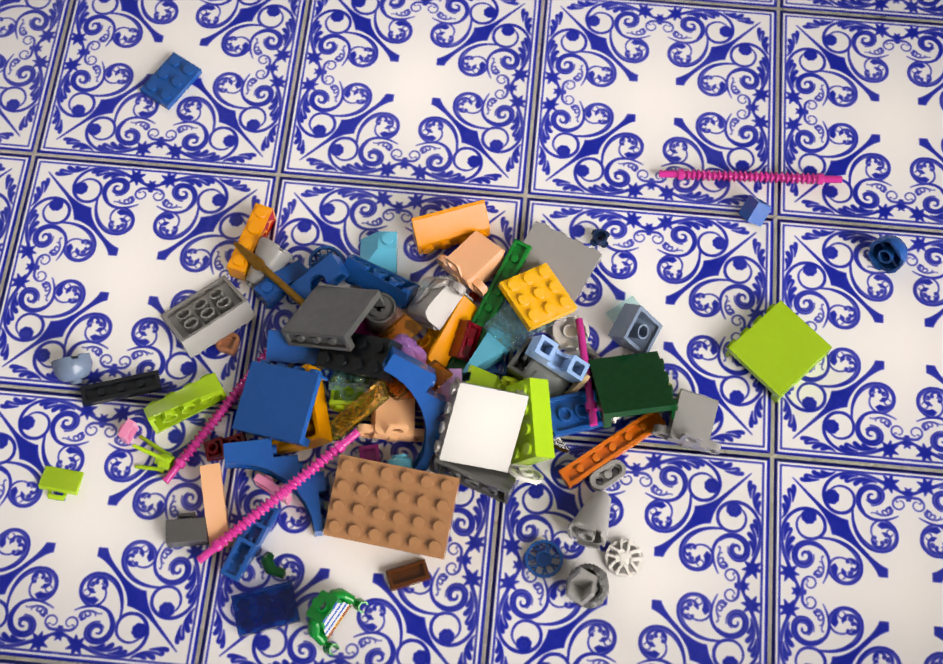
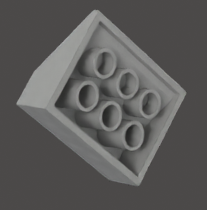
[160,275,256,358]

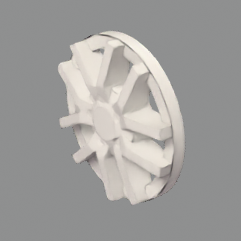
[605,539,643,578]

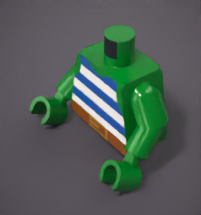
[306,588,369,656]

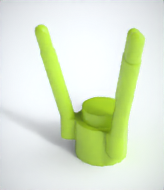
[132,435,175,474]

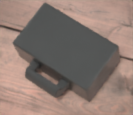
[166,512,209,548]

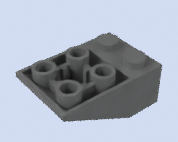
[506,337,570,398]

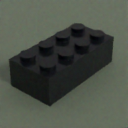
[315,333,403,383]

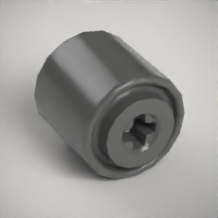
[363,292,397,335]

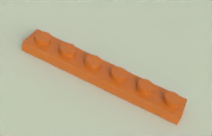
[558,412,666,489]

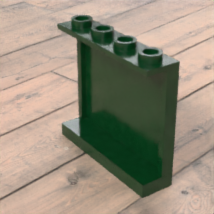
[589,351,678,428]

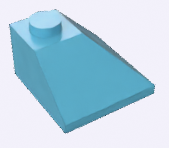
[360,231,398,274]

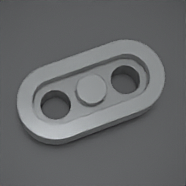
[589,460,626,491]

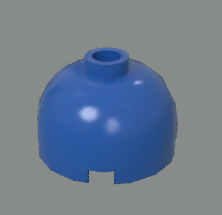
[868,235,908,274]

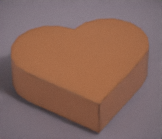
[215,333,240,357]

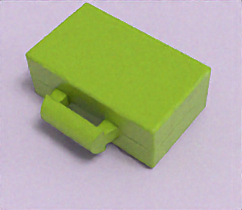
[38,466,84,501]

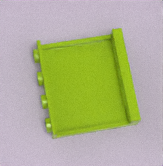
[725,300,832,403]

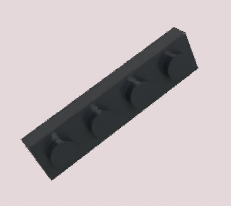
[80,370,162,407]

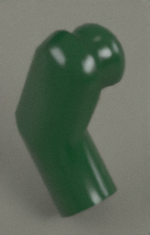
[261,552,286,579]

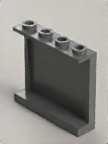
[281,286,385,351]

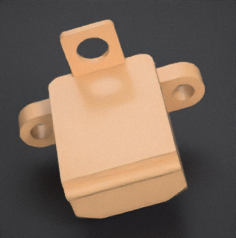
[436,231,505,296]
[357,385,425,442]

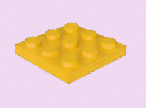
[498,263,577,332]

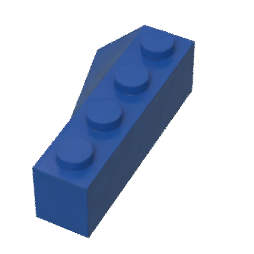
[344,254,420,309]

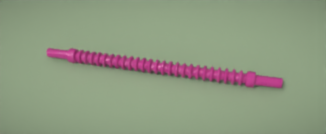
[659,169,843,185]
[162,349,266,484]
[196,429,361,564]

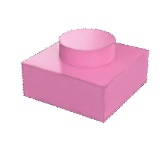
[118,418,139,445]

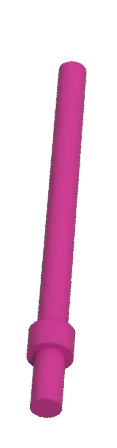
[575,318,598,427]

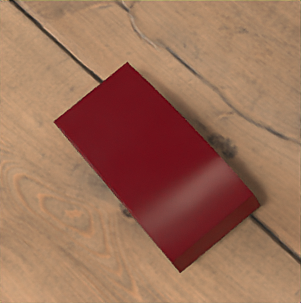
[203,432,247,462]

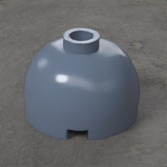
[51,353,92,385]

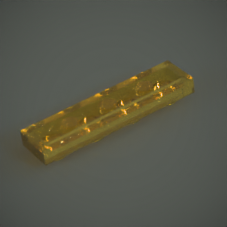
[330,380,389,441]

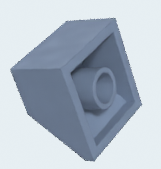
[608,303,663,354]

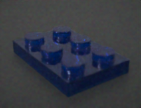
[231,580,301,637]

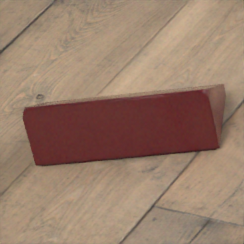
[449,320,483,363]

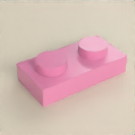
[253,473,293,506]

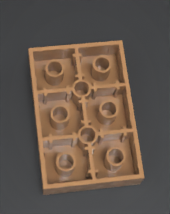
[323,454,461,559]

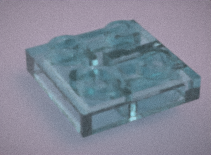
[484,303,539,353]
[328,373,372,401]

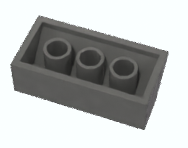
[434,457,517,505]

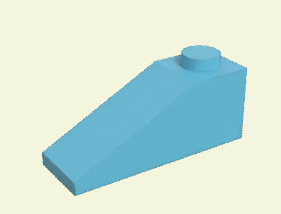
[462,327,512,382]

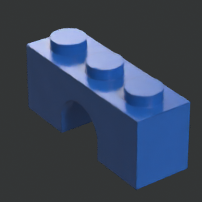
[290,253,351,306]

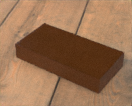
[386,559,431,592]

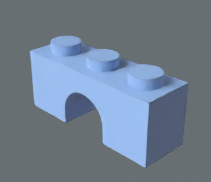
[525,334,590,383]

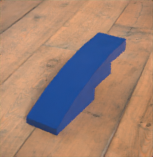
[220,501,281,582]

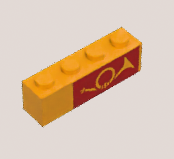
[227,203,276,281]

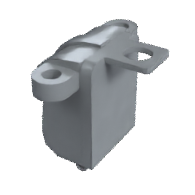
[407,276,474,330]
[652,389,722,455]

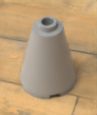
[245,236,293,289]
[567,490,611,549]

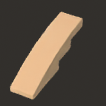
[200,463,231,548]

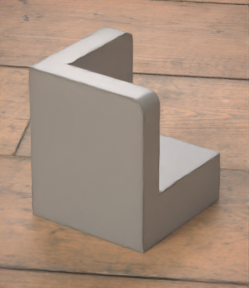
[566,567,598,606]

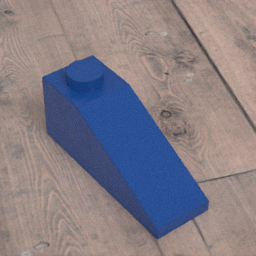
[254,260,308,310]

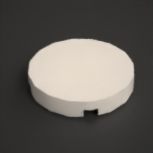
[551,314,590,351]

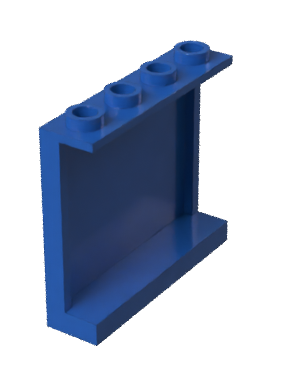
[232,359,328,447]

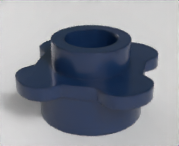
[590,229,610,248]

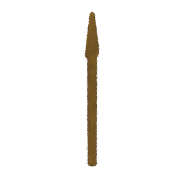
[233,242,305,306]

